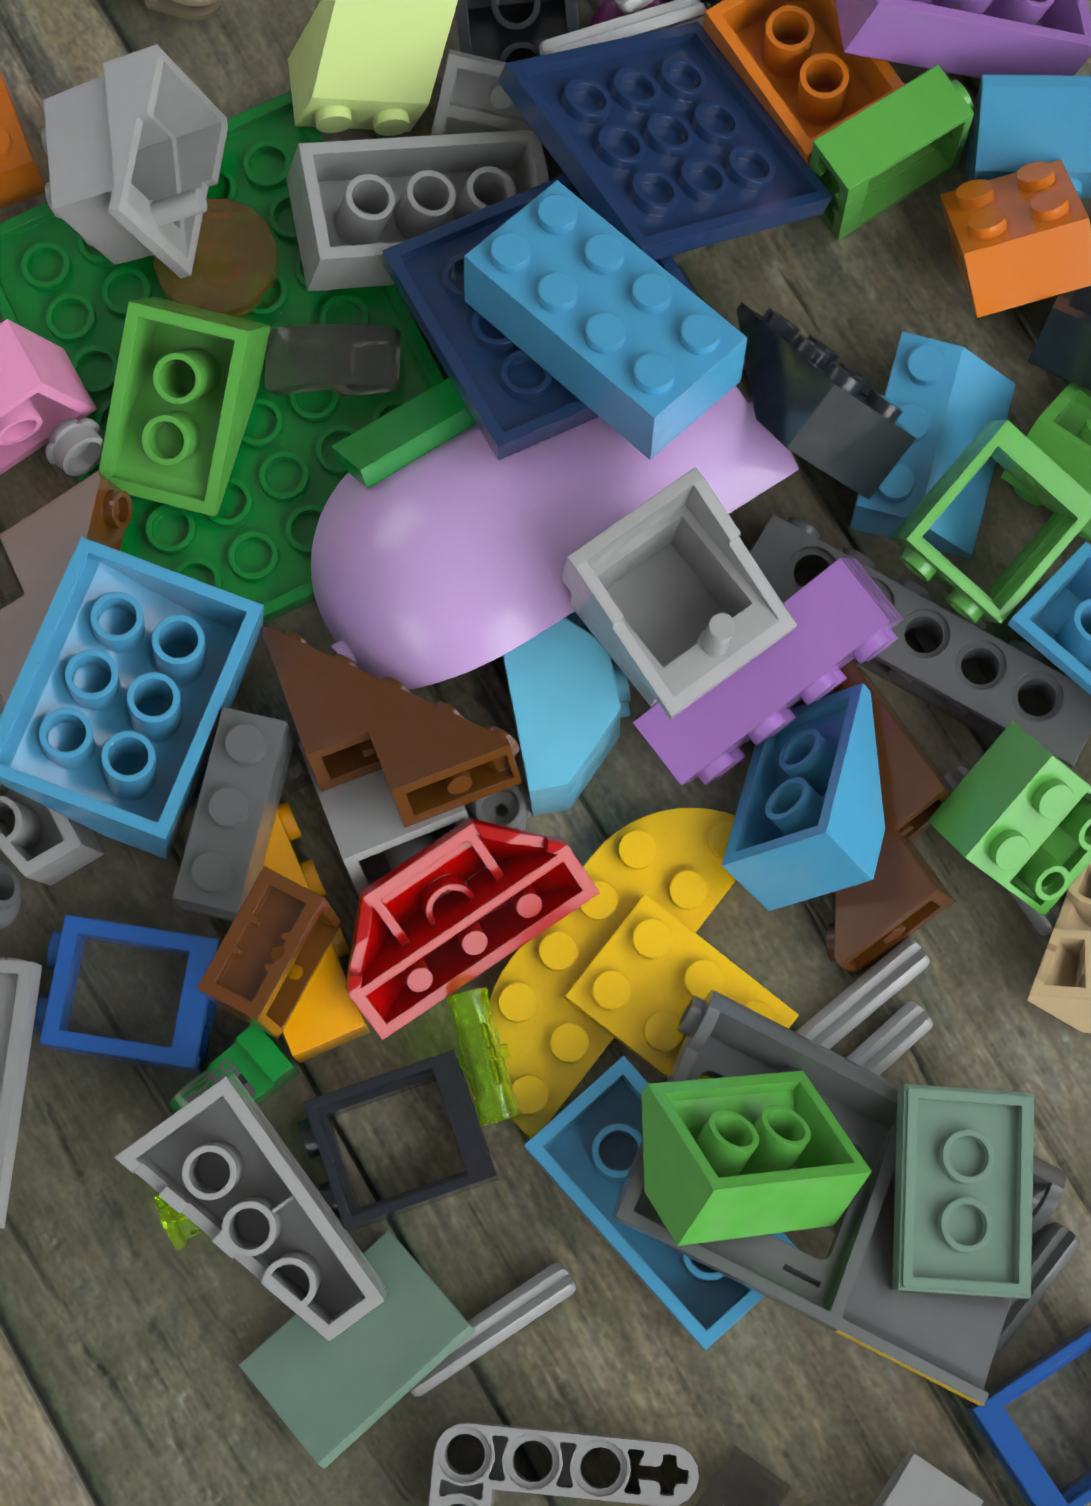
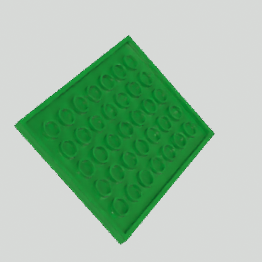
[0,91,444,625]

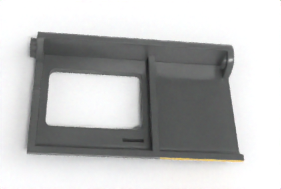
[612,989,1066,1406]

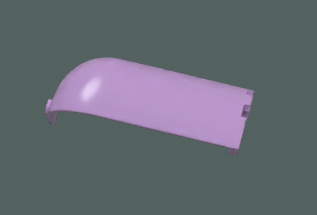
[311,386,799,689]

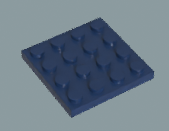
[498,22,833,260]
[382,174,697,461]

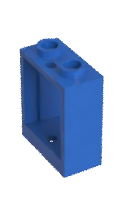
[34,915,222,1074]
[964,1323,1091,1506]

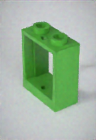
[809,64,974,240]
[890,420,1091,624]

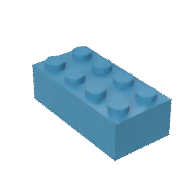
[464,180,747,460]
[524,1056,798,1351]

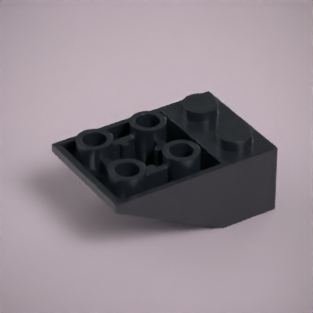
[736,303,916,500]

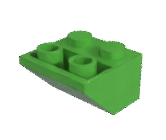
[928,721,1091,916]

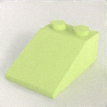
[288,0,458,136]

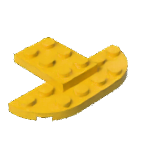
[483,808,799,1139]

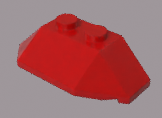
[345,818,600,1040]

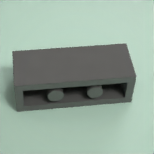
[172,707,295,922]

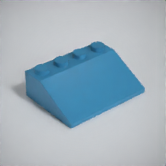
[0,537,264,859]

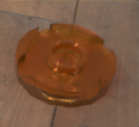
[154,199,278,317]

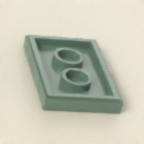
[892,1084,1034,1299]
[239,1230,476,1469]

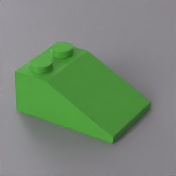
[99,297,271,516]

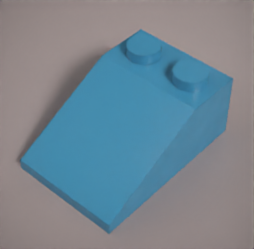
[722,683,885,911]

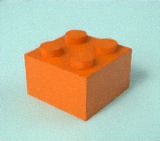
[940,159,1091,318]

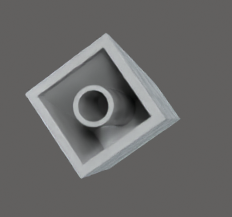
[298,695,469,895]

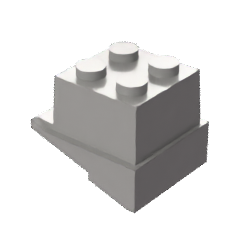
[41,44,228,279]
[561,467,797,720]

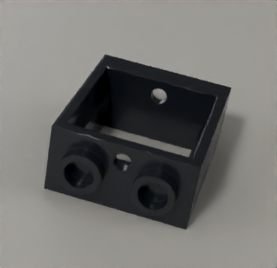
[298,1050,499,1232]

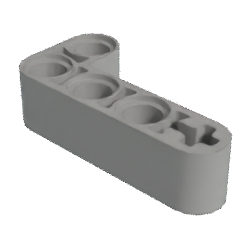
[429,1422,699,1506]

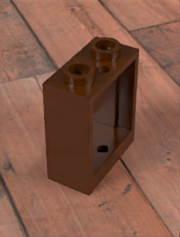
[197,866,342,1039]

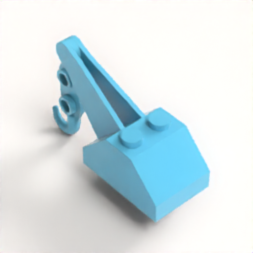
[502,611,631,817]

